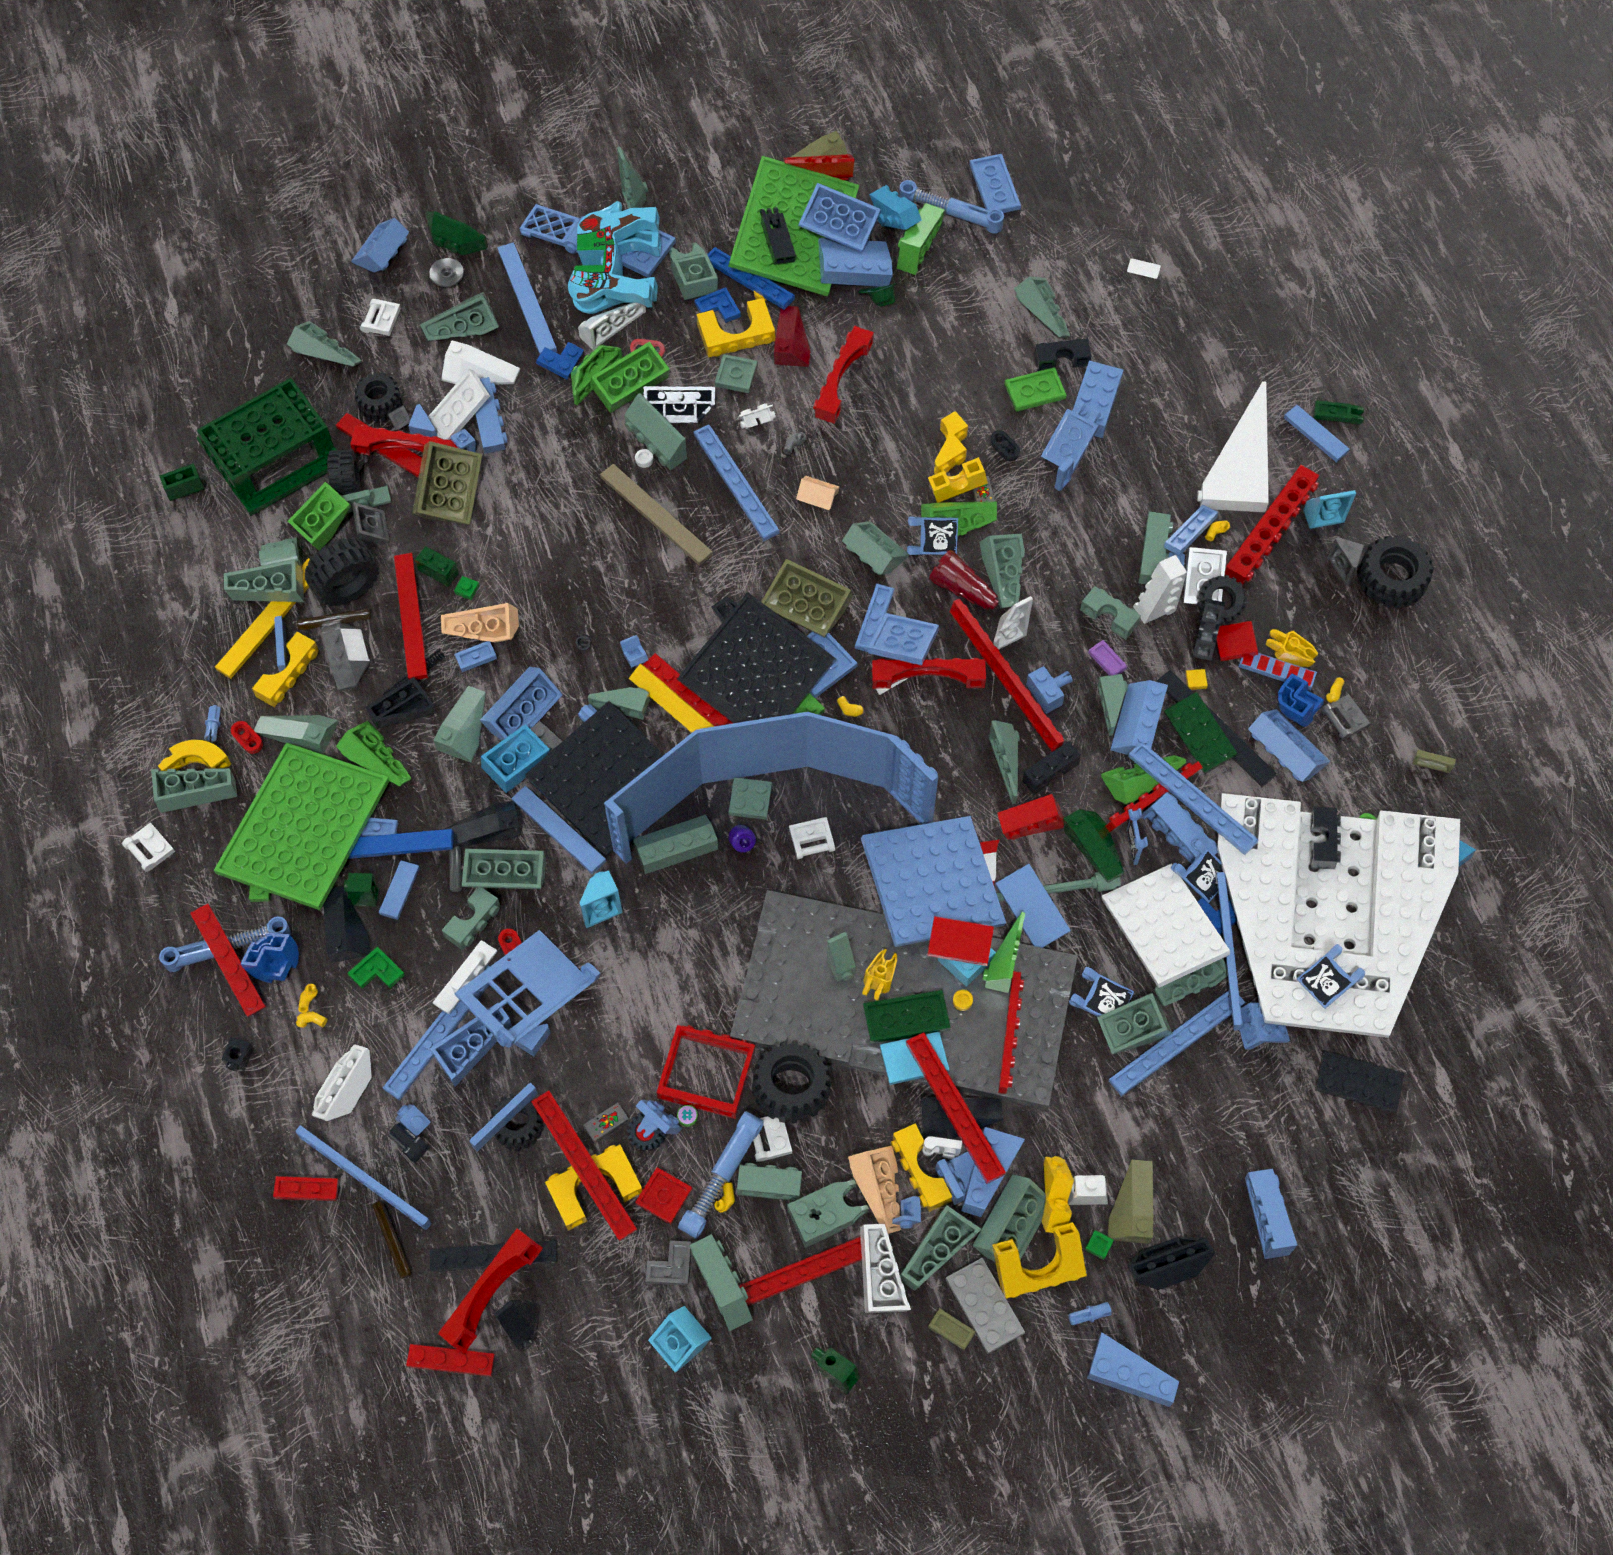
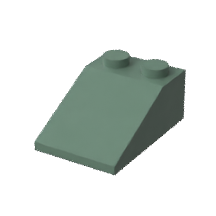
[1097,993,1173,1054]

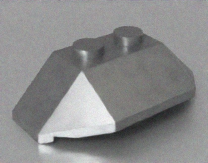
[322,622,370,691]

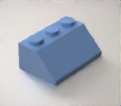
[351,218,409,272]

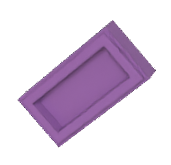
[1088,640,1127,676]

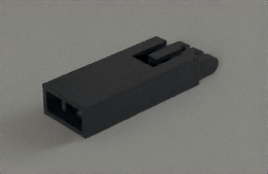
[760,207,796,265]

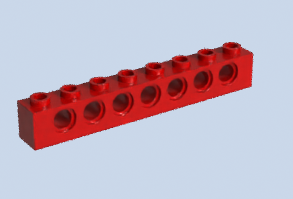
[1224,465,1320,587]

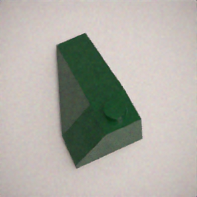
[1063,809,1124,883]

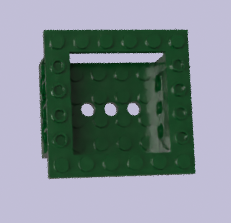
[196,378,336,516]

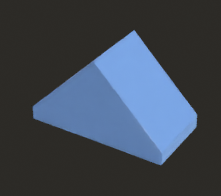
[408,404,437,437]
[514,1024,550,1057]

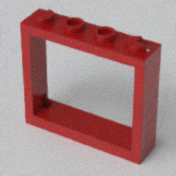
[656,1025,755,1119]

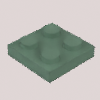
[715,354,758,393]
[729,778,772,820]

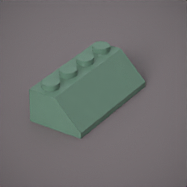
[624,393,687,471]
[632,815,718,874]
[462,849,546,889]
[973,1174,1046,1263]

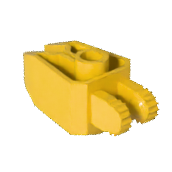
[1266,629,1318,667]
[862,949,897,1000]

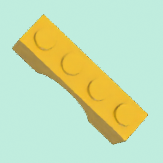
[252,632,319,707]
[891,1123,952,1212]

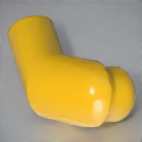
[1205,521,1230,541]
[1326,677,1344,703]
[837,696,863,717]
[298,984,318,1013]
[296,1011,328,1028]
[714,1183,735,1212]

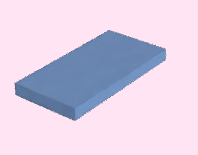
[969,154,1021,213]
[995,864,1071,948]

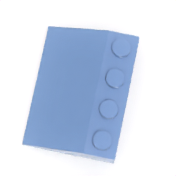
[798,183,881,252]
[818,238,893,286]

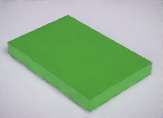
[1004,367,1067,412]

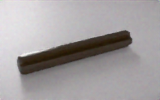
[297,608,371,630]
[372,1200,411,1279]

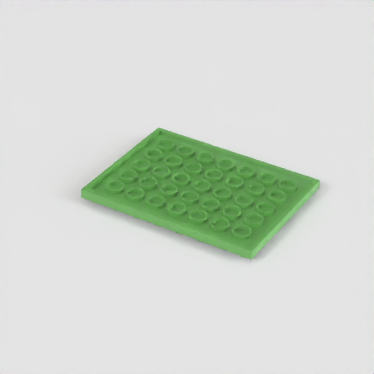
[728,156,859,296]
[214,742,389,910]

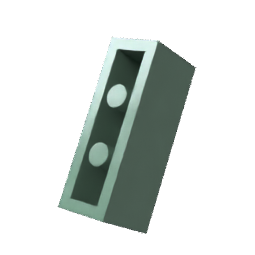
[737,1163,802,1201]

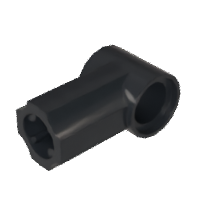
[388,1123,430,1163]

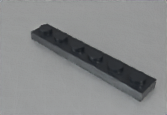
[430,1240,557,1272]

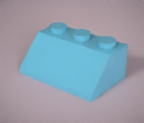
[580,870,623,928]

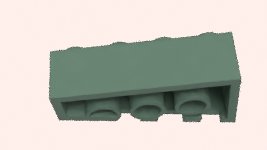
[224,560,304,602]
[151,769,237,813]
[900,1205,981,1291]
[689,1234,753,1331]

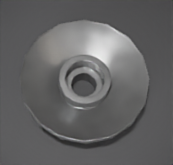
[429,258,464,287]

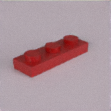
[273,1176,339,1201]

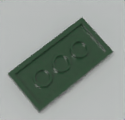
[1164,692,1237,775]
[863,990,951,1044]

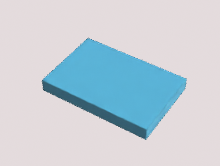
[880,1032,949,1085]

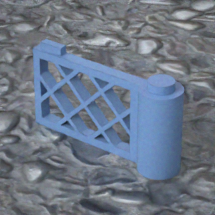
[519,204,584,254]

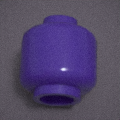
[728,825,756,852]

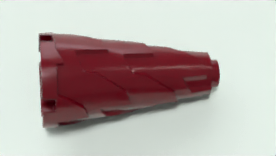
[929,550,999,610]

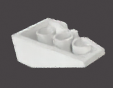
[578,302,646,350]
[442,341,520,384]
[994,596,1033,649]

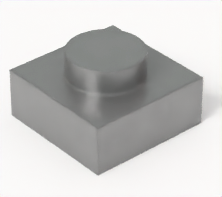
[387,406,411,430]

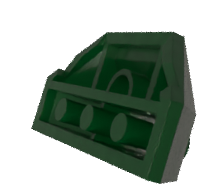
[425,211,488,255]

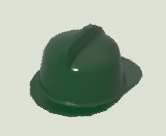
[858,283,898,306]

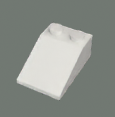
[1184,547,1227,604]

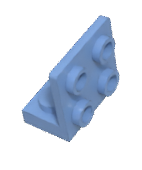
[1240,1003,1290,1050]
[935,1152,974,1205]

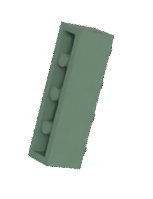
[1138,512,1173,584]

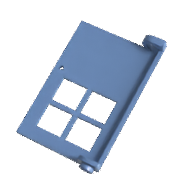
[455,930,600,1048]

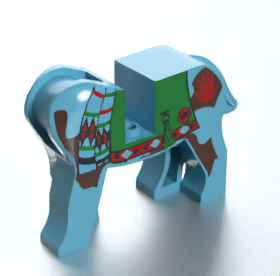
[568,201,662,314]

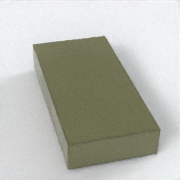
[1412,750,1456,773]
[928,1308,976,1351]

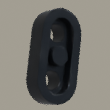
[990,430,1020,461]

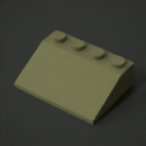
[412,441,482,525]
[761,559,852,638]

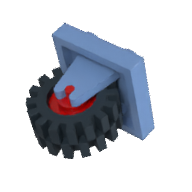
[627,1100,682,1150]

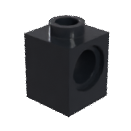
[221,1037,254,1072]

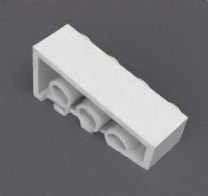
[1133,555,1187,624]
[860,1224,911,1313]

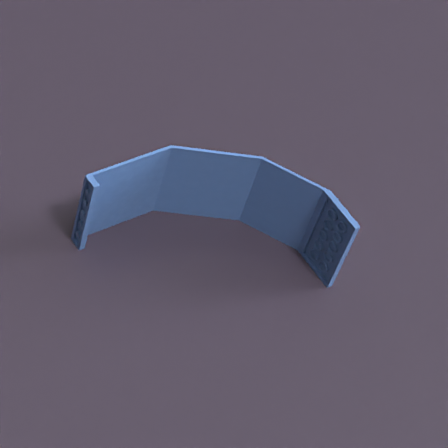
[604,712,938,864]

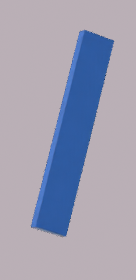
[707,247,795,310]
[348,829,453,859]

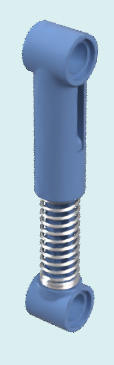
[899,180,1004,233]
[159,917,291,972]
[678,1111,764,1239]

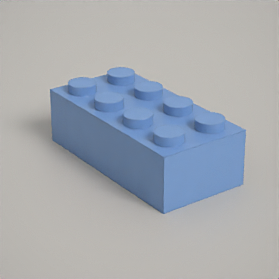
[1073,361,1123,438]

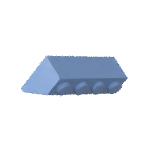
[480,667,562,741]
[1111,680,1168,755]
[1248,709,1330,782]

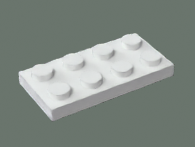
[428,369,490,440]

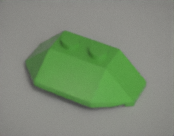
[571,345,622,405]

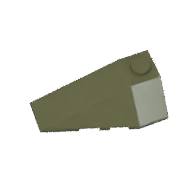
[783,131,848,162]
[1108,1160,1153,1244]

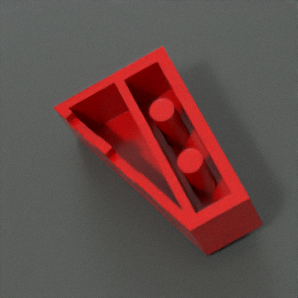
[997,794,1064,840]

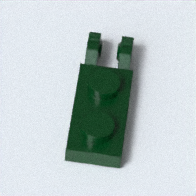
[1314,400,1364,424]

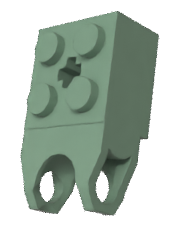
[669,242,718,300]
[787,1180,869,1248]

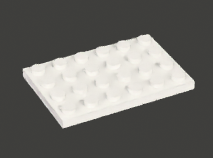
[1102,864,1230,988]

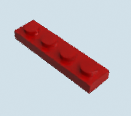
[406,1344,495,1377]

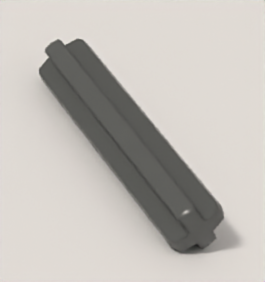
[449,846,462,892]

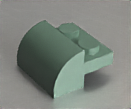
[259,538,302,569]

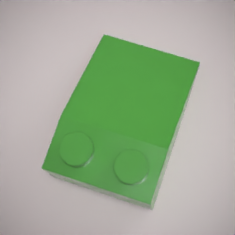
[288,482,351,551]

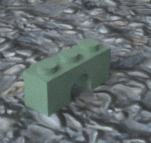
[1080,586,1141,640]
[442,887,500,950]

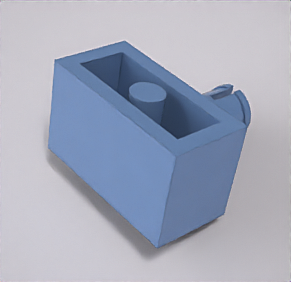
[1026,666,1073,714]

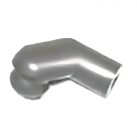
[783,432,806,454]

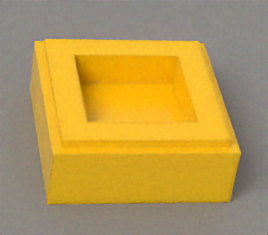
[1185,669,1208,690]

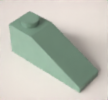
[1098,674,1128,736]
[588,687,650,720]
[827,932,856,982]

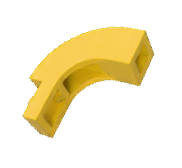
[158,740,231,771]

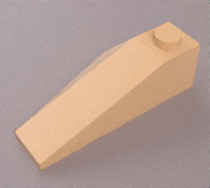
[441,603,519,643]
[848,1146,901,1234]

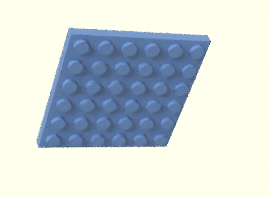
[861,816,1006,947]

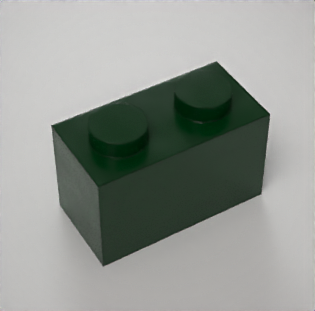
[159,463,204,501]
[415,546,459,587]
[344,873,379,907]

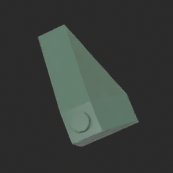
[1014,276,1070,338]
[420,292,499,341]
[287,321,362,366]
[979,534,1025,608]
[433,686,486,762]
[254,715,338,754]
[989,720,1020,804]
[1154,958,1228,1006]

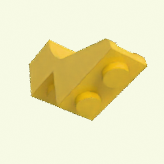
[934,411,968,474]
[1041,1156,1074,1233]

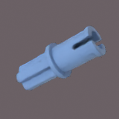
[204,705,221,742]
[1068,1302,1111,1325]

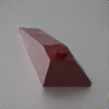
[774,306,811,367]

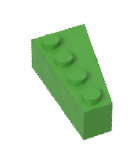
[897,203,945,275]

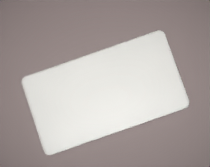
[1127,259,1161,279]

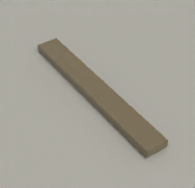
[600,464,713,566]

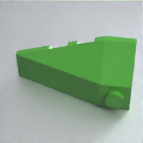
[336,721,411,786]
[1101,755,1186,804]
[982,912,1025,993]

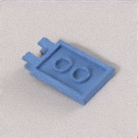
[1041,400,1102,474]

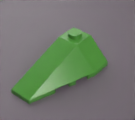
[921,501,997,536]

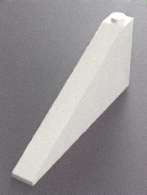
[1197,382,1268,512]

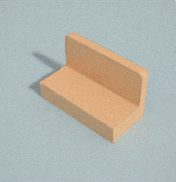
[796,476,839,510]

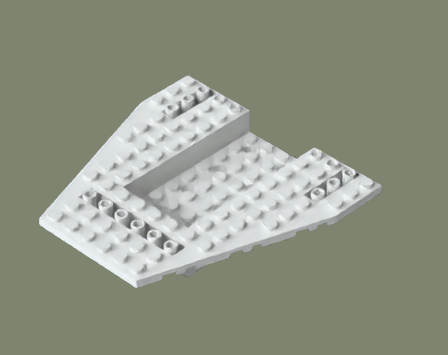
[1217,793,1460,1038]

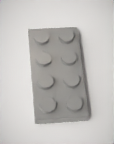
[945,1258,1025,1354]

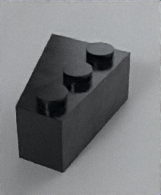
[365,677,436,729]

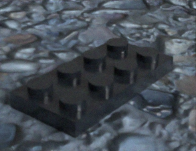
[1315,1051,1404,1113]

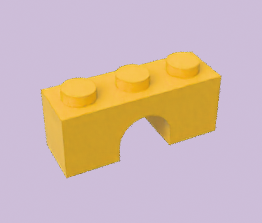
[928,457,988,503]

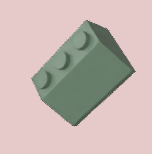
[842,521,909,575]

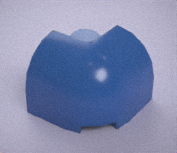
[1278,674,1324,727]
[240,933,299,983]

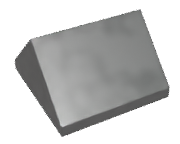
[352,502,389,547]
[1328,537,1364,586]

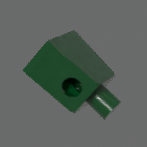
[811,1347,860,1394]

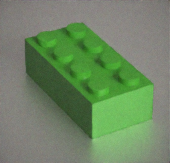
[590,341,670,413]

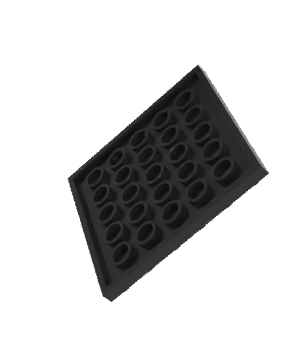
[677,592,836,724]
[525,701,664,857]

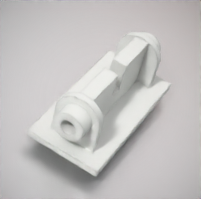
[737,404,776,429]

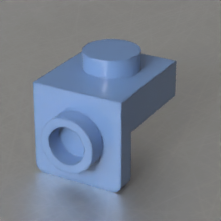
[451,429,476,452]
[620,635,649,668]
[395,1104,430,1136]
[892,1196,921,1229]

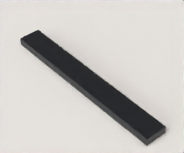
[1156,670,1277,787]

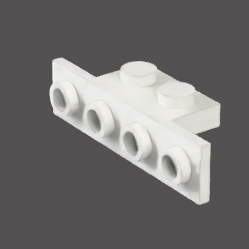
[433,940,497,1014]

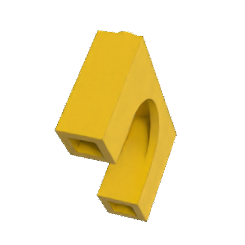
[696,298,775,358]
[545,1145,642,1231]
[992,1222,1087,1298]

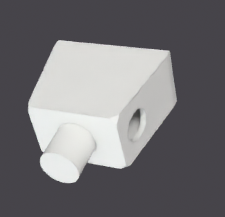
[1068,1175,1108,1205]

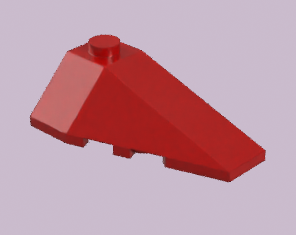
[783,154,854,180]

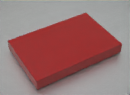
[927,916,994,966]

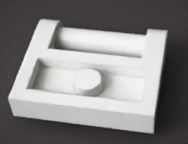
[360,299,401,336]
[789,817,835,860]
[122,823,175,872]
[753,1116,792,1162]
[922,1137,962,1159]

